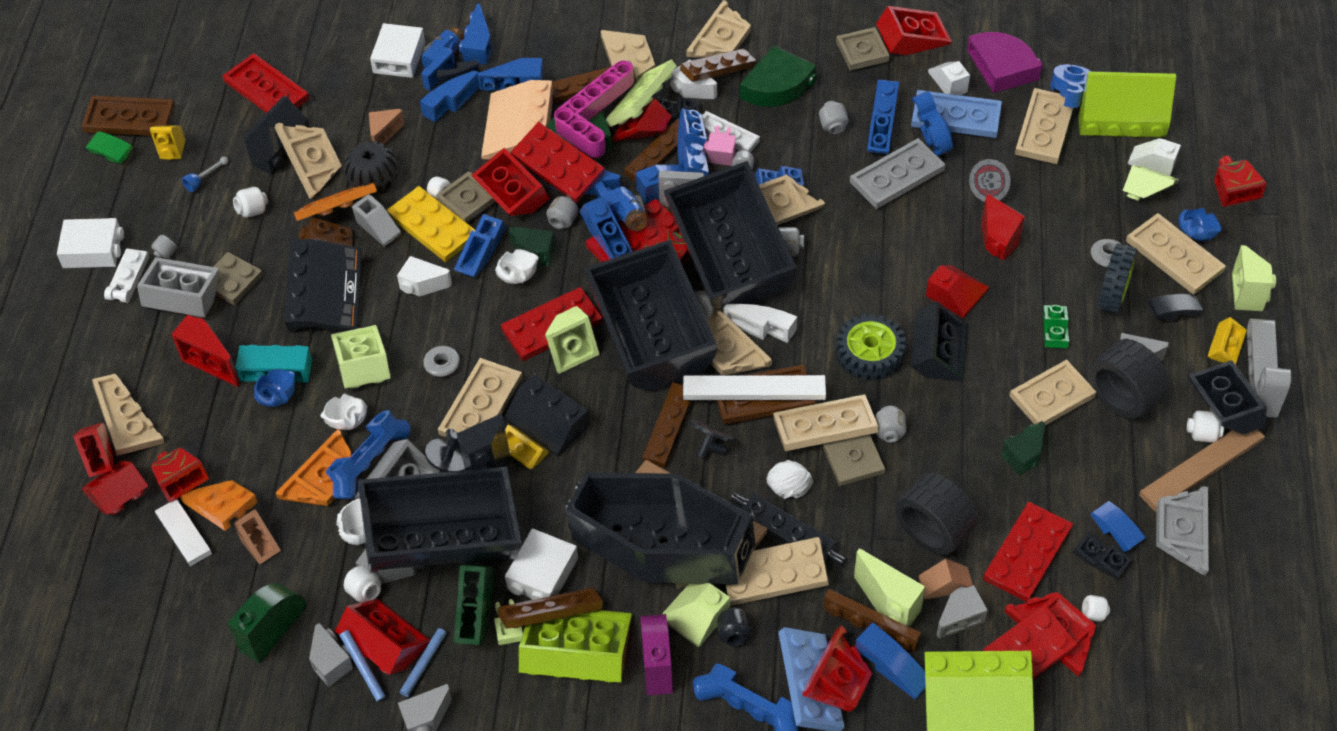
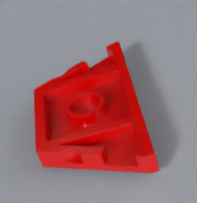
[1004,592,1096,677]
[802,626,872,712]

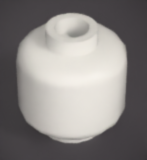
[233,187,268,218]
[1187,410,1224,443]
[343,566,381,603]

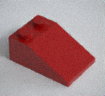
[876,6,952,55]
[171,315,240,387]

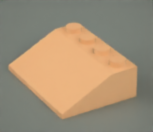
[481,80,553,159]

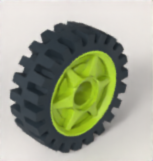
[1098,243,1138,313]
[836,314,906,381]

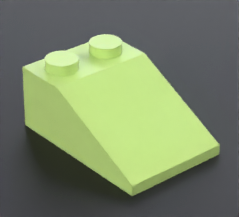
[331,325,390,388]
[854,548,925,627]

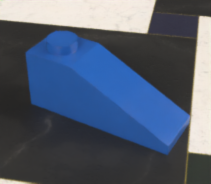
[636,165,685,204]

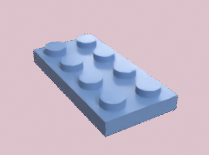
[911,90,1002,138]
[778,627,845,731]

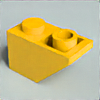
[150,126,185,159]

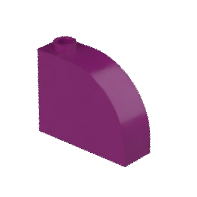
[967,32,1042,93]
[640,614,673,695]

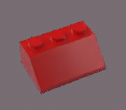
[471,148,550,216]
[335,599,431,675]

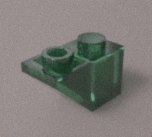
[509,226,555,266]
[1001,421,1045,476]

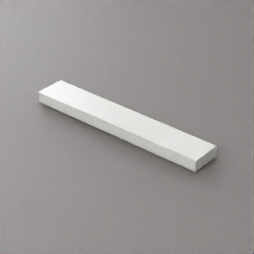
[683,375,826,400]

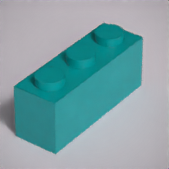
[235,345,312,383]

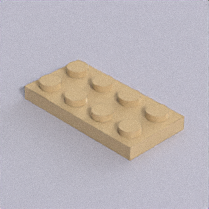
[1015,88,1073,164]
[1126,213,1226,295]
[438,358,522,437]
[773,394,878,451]
[726,537,829,606]

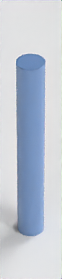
[400,628,447,697]
[339,630,386,702]

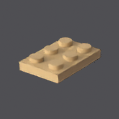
[1010,360,1096,429]

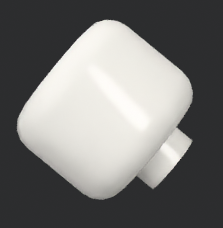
[427,177,450,199]
[1082,595,1110,622]

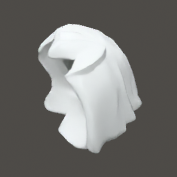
[495,249,539,284]
[321,394,367,430]
[767,460,813,499]
[336,499,365,545]

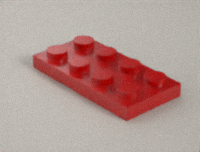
[222,53,310,113]
[510,121,605,203]
[585,199,680,262]
[501,287,603,362]
[983,502,1073,602]

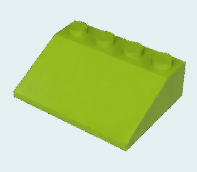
[1078,72,1176,137]
[519,610,632,682]
[925,651,1034,731]

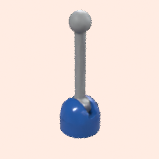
[182,157,228,192]

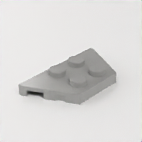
[1156,487,1209,575]

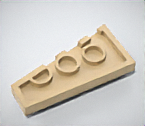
[92,374,164,456]

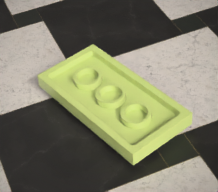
[605,59,676,127]

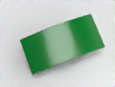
[86,131,133,164]
[1043,305,1069,349]

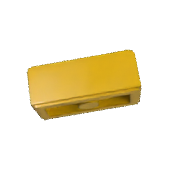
[1208,317,1247,365]
[505,425,550,470]

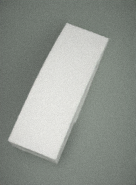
[724,304,797,343]

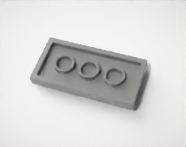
[850,138,946,209]

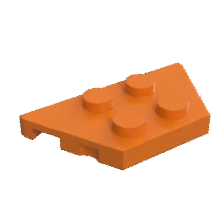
[294,183,377,221]
[276,429,352,506]
[180,480,257,531]

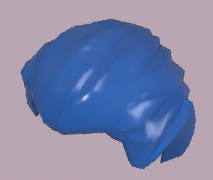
[1178,208,1221,242]
[254,369,296,407]

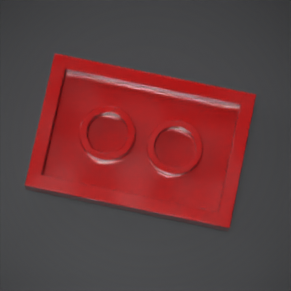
[983,605,1078,680]

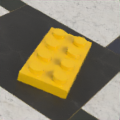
[386,186,475,262]

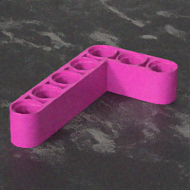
[554,60,634,158]

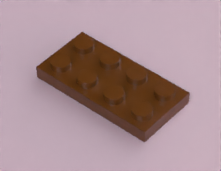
[81,96,175,136]
[717,365,815,425]

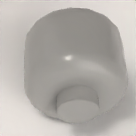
[732,150,754,169]
[151,235,177,259]

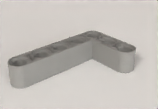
[1247,318,1291,418]

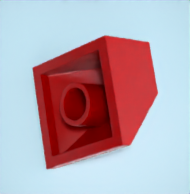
[611,99,672,142]
[981,194,1025,261]
[926,265,989,318]

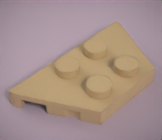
[686,0,751,58]
[600,30,655,83]
[274,123,342,199]
[759,175,825,225]
[707,309,772,376]

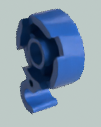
[1050,64,1091,108]
[912,91,953,156]

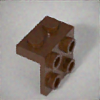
[299,217,353,246]

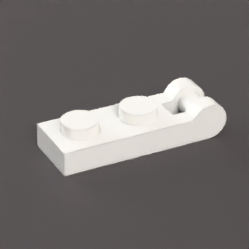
[104,249,149,303]

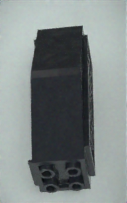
[565,472,756,584]

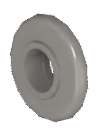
[1091,239,1121,267]
[423,346,460,377]

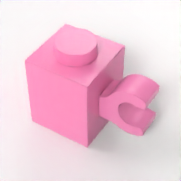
[704,125,736,166]

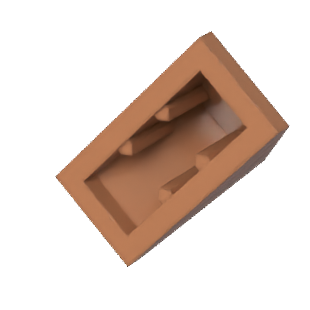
[369,109,405,144]
[234,509,281,564]
[919,559,973,599]

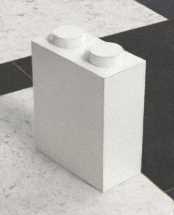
[370,23,425,78]
[57,218,124,268]
[505,529,578,600]

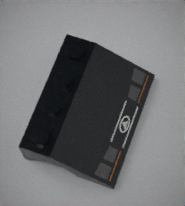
[284,239,362,333]

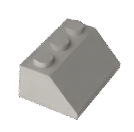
[137,257,219,317]
[354,439,440,499]

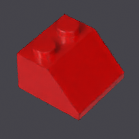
[81,460,148,515]

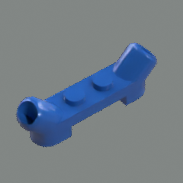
[326,410,411,499]
[693,664,799,731]

